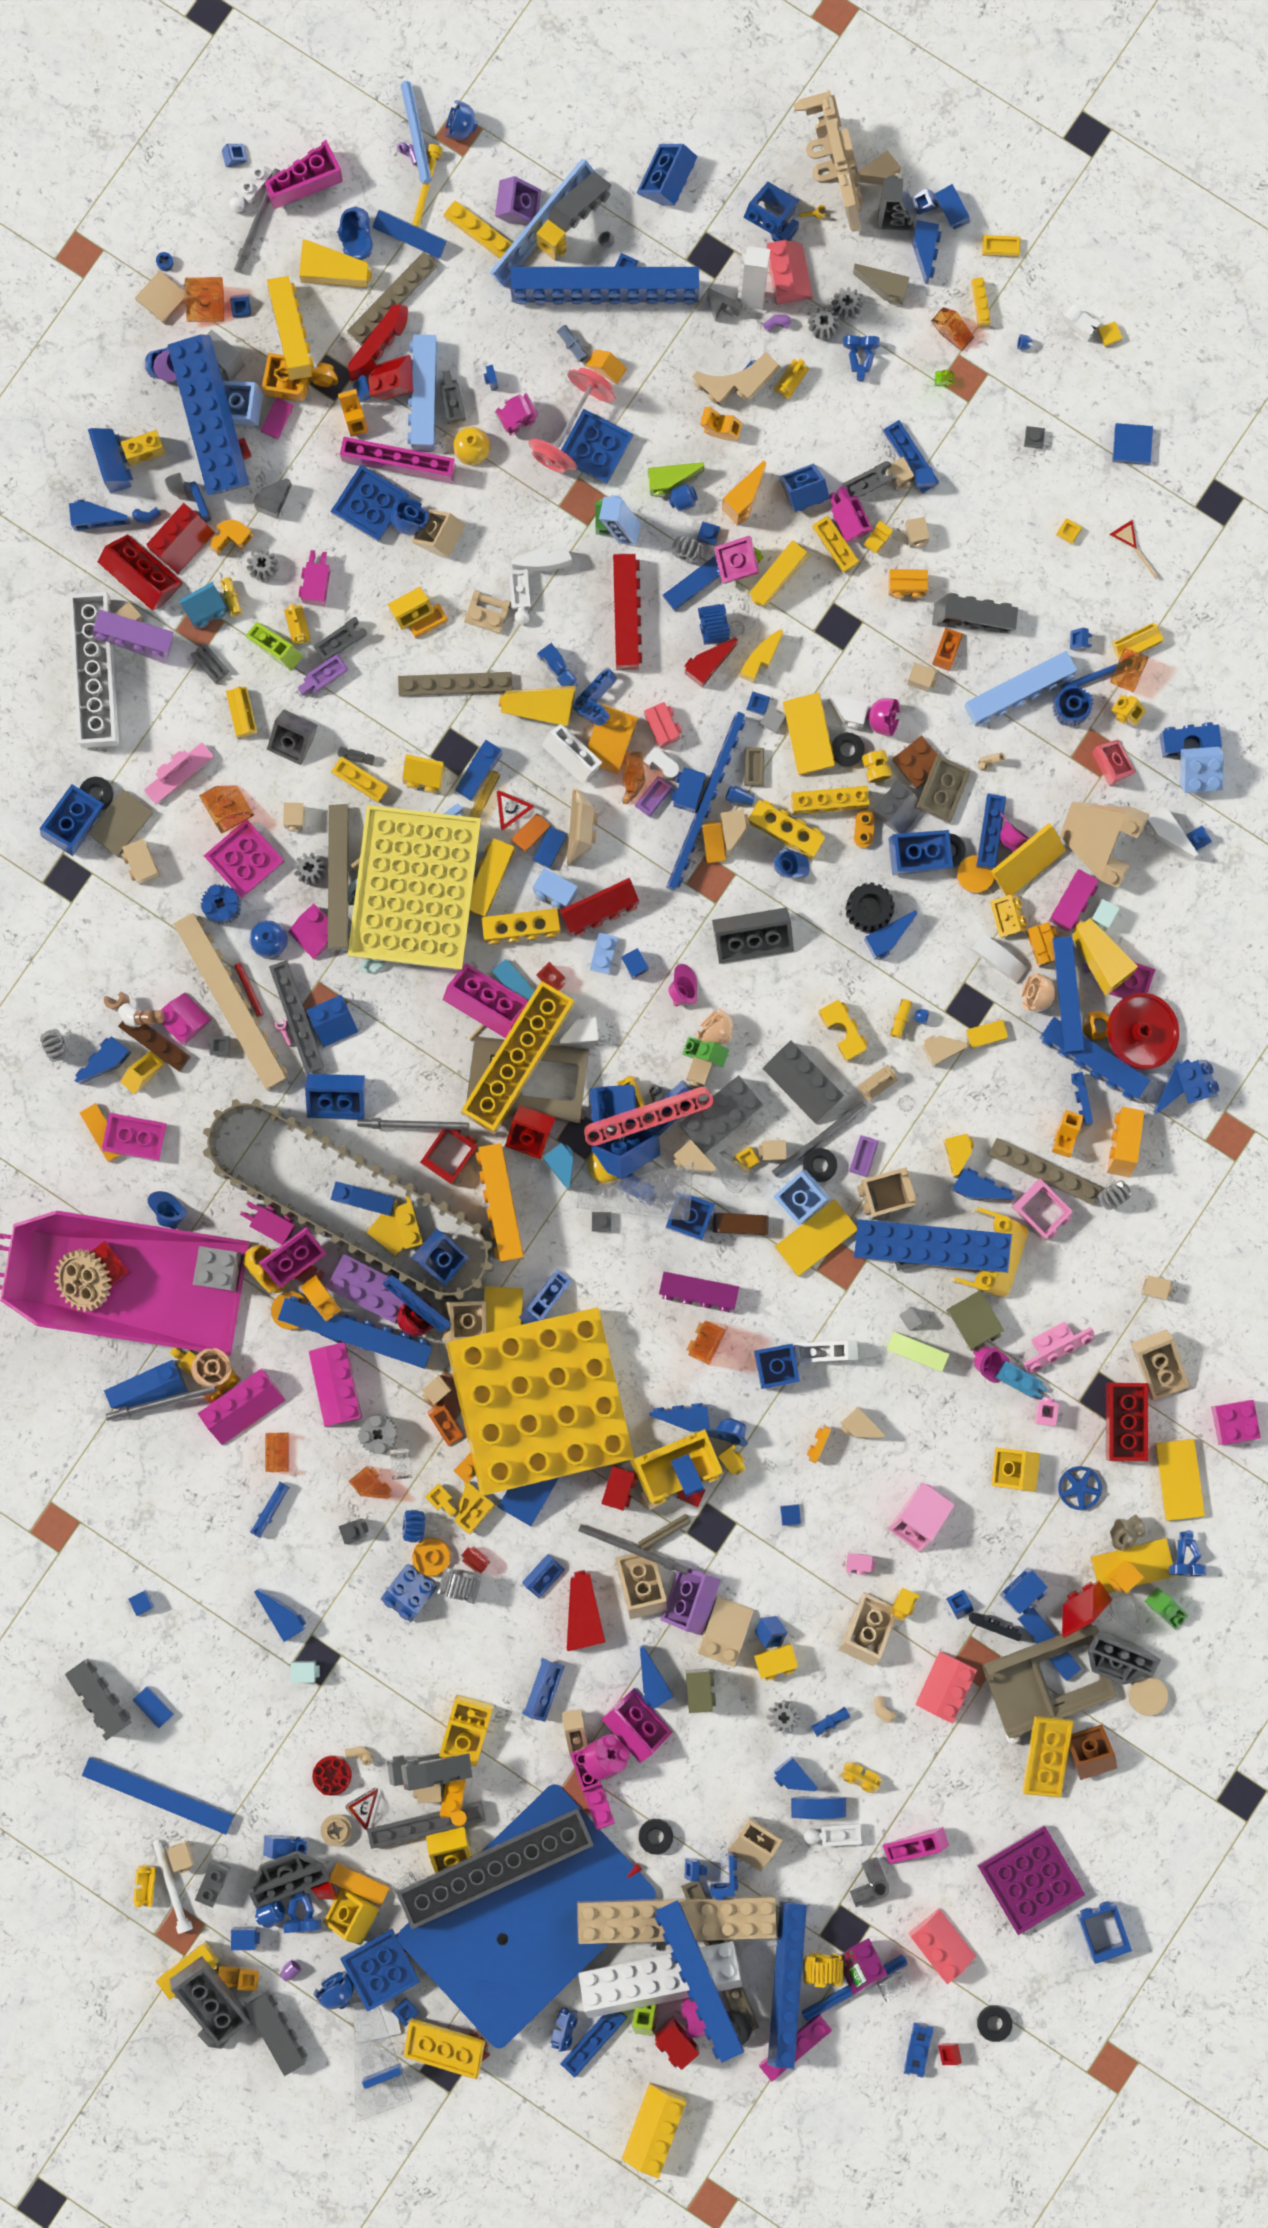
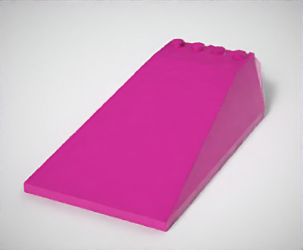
[0,1210,250,1356]

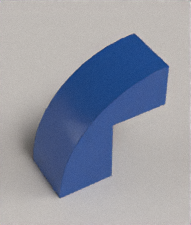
[791,1796,846,1819]

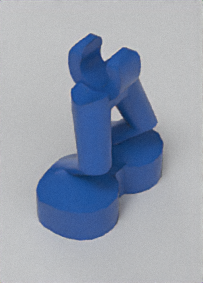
[843,335,880,381]
[1169,1530,1206,1577]
[283,1890,322,1933]

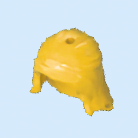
[243,1244,290,1294]

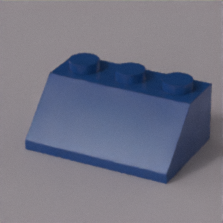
[636,144,698,206]
[88,428,133,493]
[305,1074,366,1119]
[592,1124,660,1179]

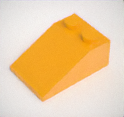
[722,460,766,525]
[587,704,638,774]

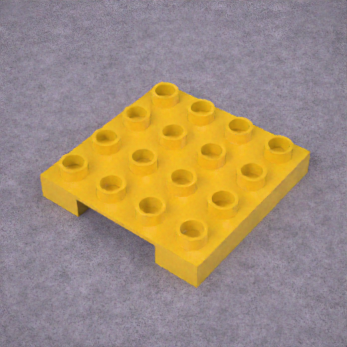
[445,1307,634,1496]

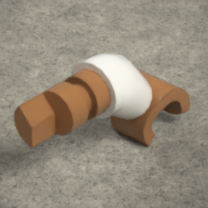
[104,992,164,1027]

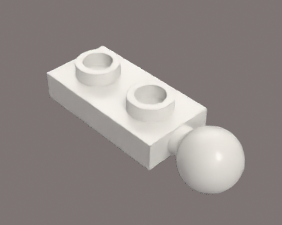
[229,163,272,212]
[509,569,531,625]
[804,1823,862,1847]

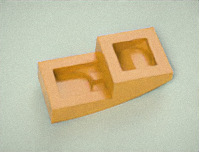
[217,1965,259,1991]

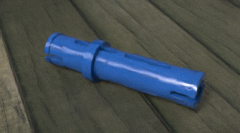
[250,1481,290,1538]

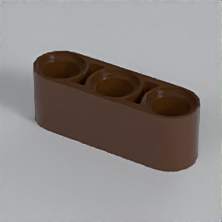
[712,1213,769,1235]

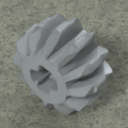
[831,287,863,320]
[808,307,840,340]
[672,536,704,564]
[246,549,279,581]
[293,852,326,885]
[40,1029,69,1062]
[1098,1180,1132,1210]
[767,1700,800,1734]

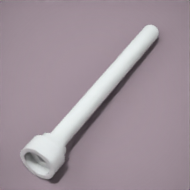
[153,1840,193,1934]

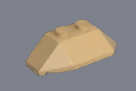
[567,787,598,866]

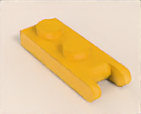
[393,1196,424,1250]

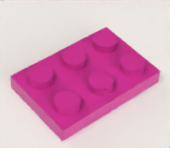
[102,1113,167,1162]

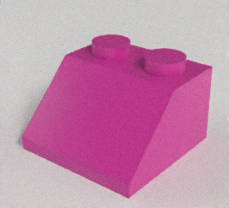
[288,903,328,959]
[161,992,212,1046]

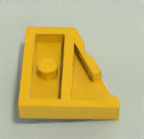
[455,1482,495,1535]

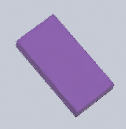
[635,776,673,818]
[849,1135,879,1178]

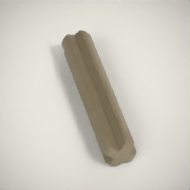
[638,1514,691,1550]

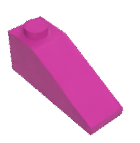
[883,1827,949,1864]

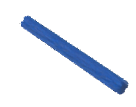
[802,1955,908,2021]

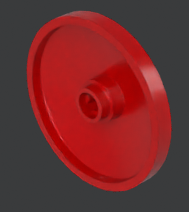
[1107,993,1179,1070]

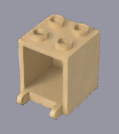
[857,1167,917,1219]

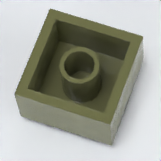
[685,1668,716,1713]

